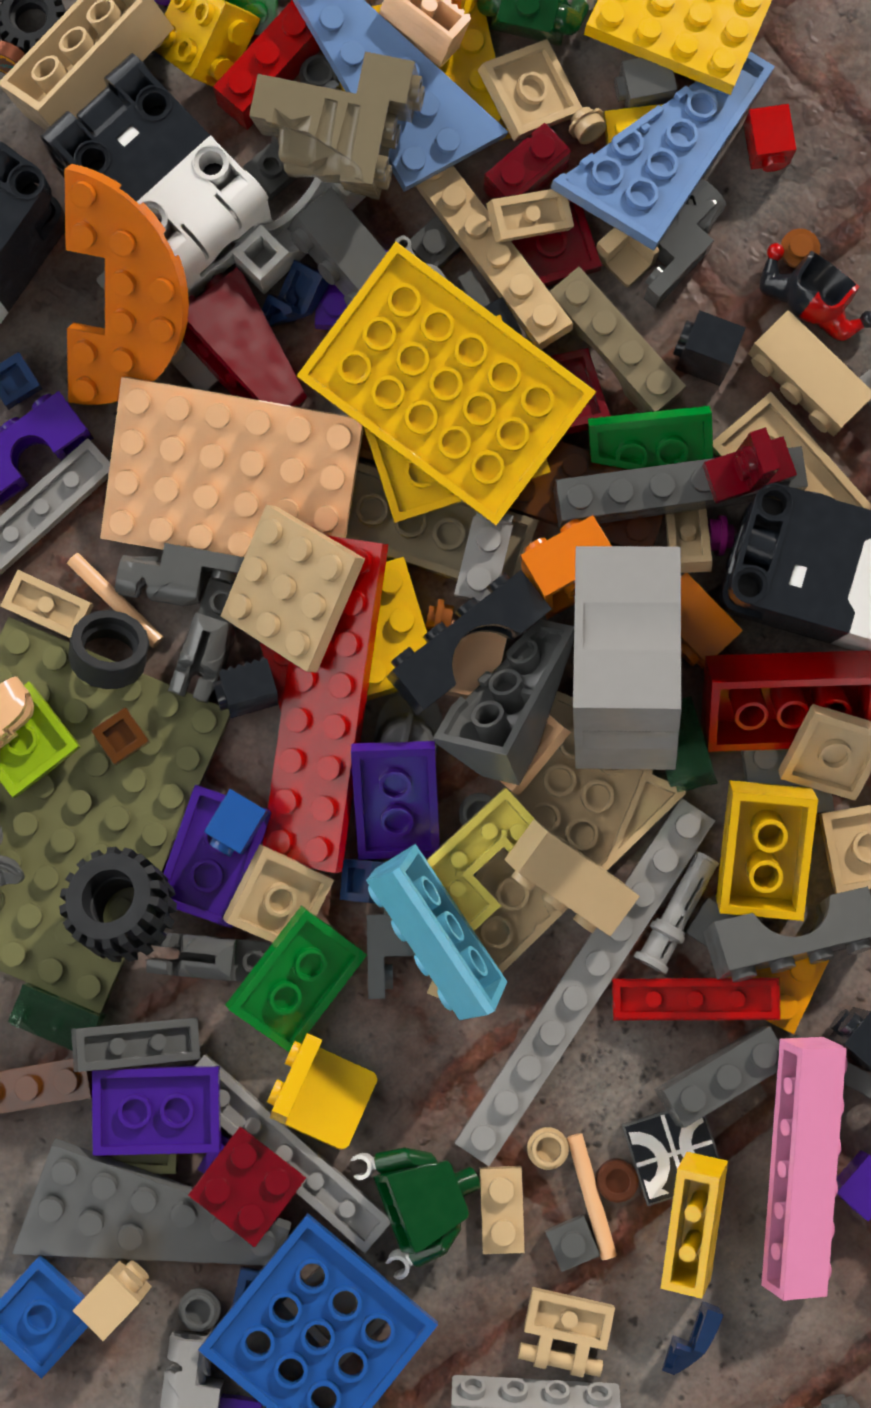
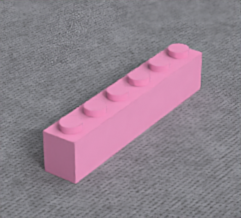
[761,1037,848,1301]

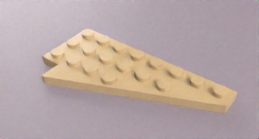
[427,691,687,998]

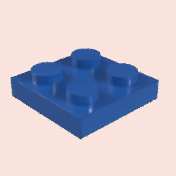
[0,1256,88,1379]

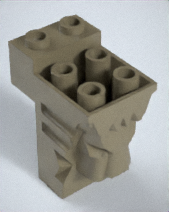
[249,51,425,200]

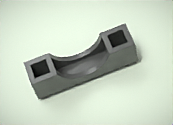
[703,886,871,983]

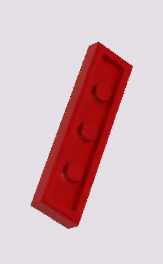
[612,977,781,1021]

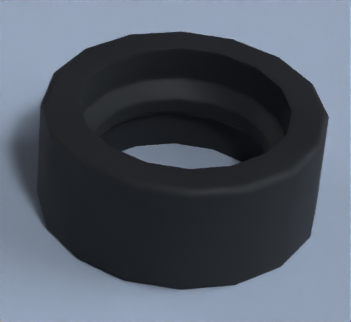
[68,610,149,690]

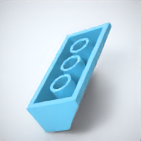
[366,844,507,1020]

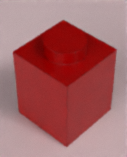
[743,104,797,172]

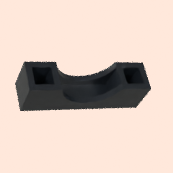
[386,570,552,716]

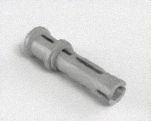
[633,851,719,975]

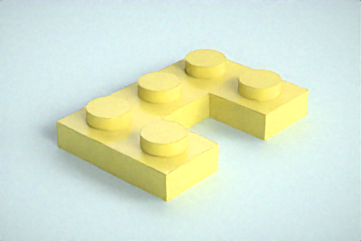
[427,787,535,931]

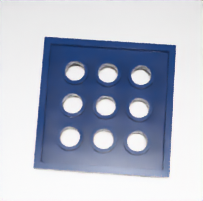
[198,1213,438,1408]

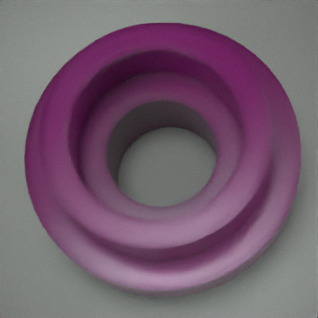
[708,515,734,556]

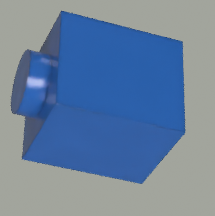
[204,789,269,857]

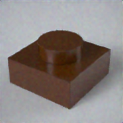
[91,707,150,766]

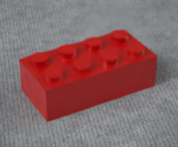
[701,650,871,752]

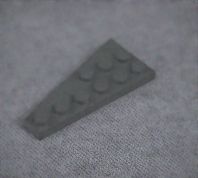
[12,1138,291,1265]

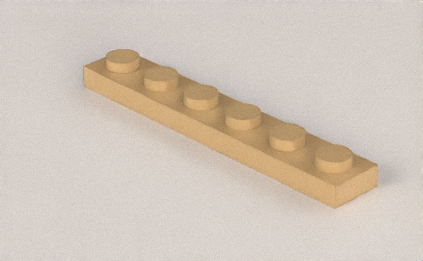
[415,166,573,350]

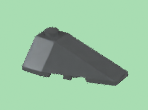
[433,620,574,785]

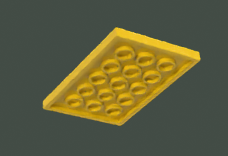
[297,241,596,526]

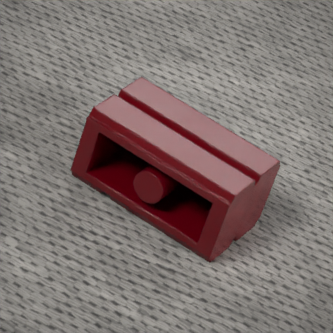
[483,123,571,199]

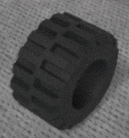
[59,847,177,962]

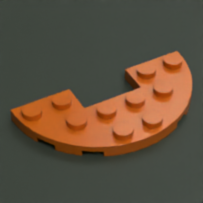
[64,164,189,405]

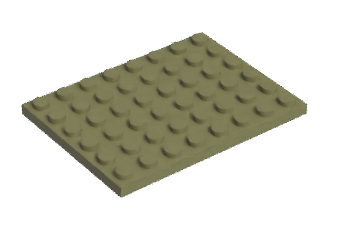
[0,617,231,1014]

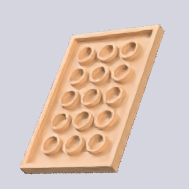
[100,377,364,557]

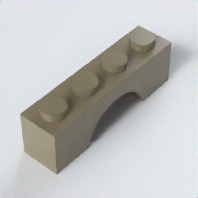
[549,267,686,413]

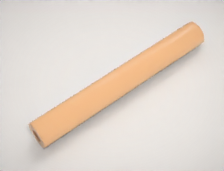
[67,553,164,648]
[566,1133,617,1260]

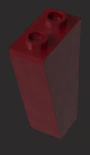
[183,268,307,407]

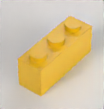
[660,1152,728,1299]

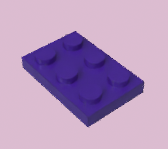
[351,741,440,860]
[163,785,271,928]
[92,1066,221,1156]

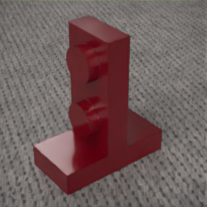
[702,427,797,504]

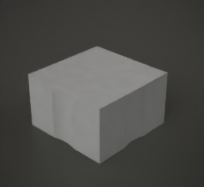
[573,546,681,770]

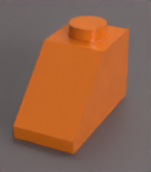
[681,573,743,669]

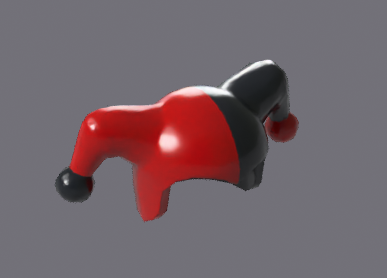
[759,243,871,342]

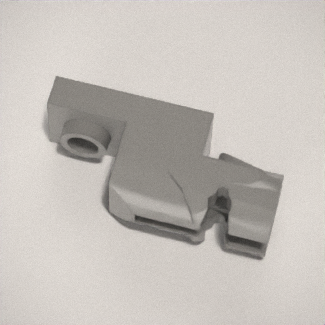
[160,1331,225,1408]

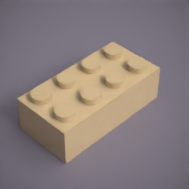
[0,0,174,130]

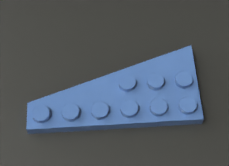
[293,0,508,192]
[550,52,775,251]

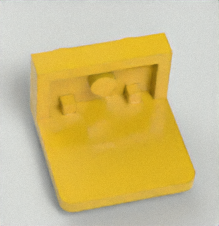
[154,0,260,87]
[267,1033,377,1150]

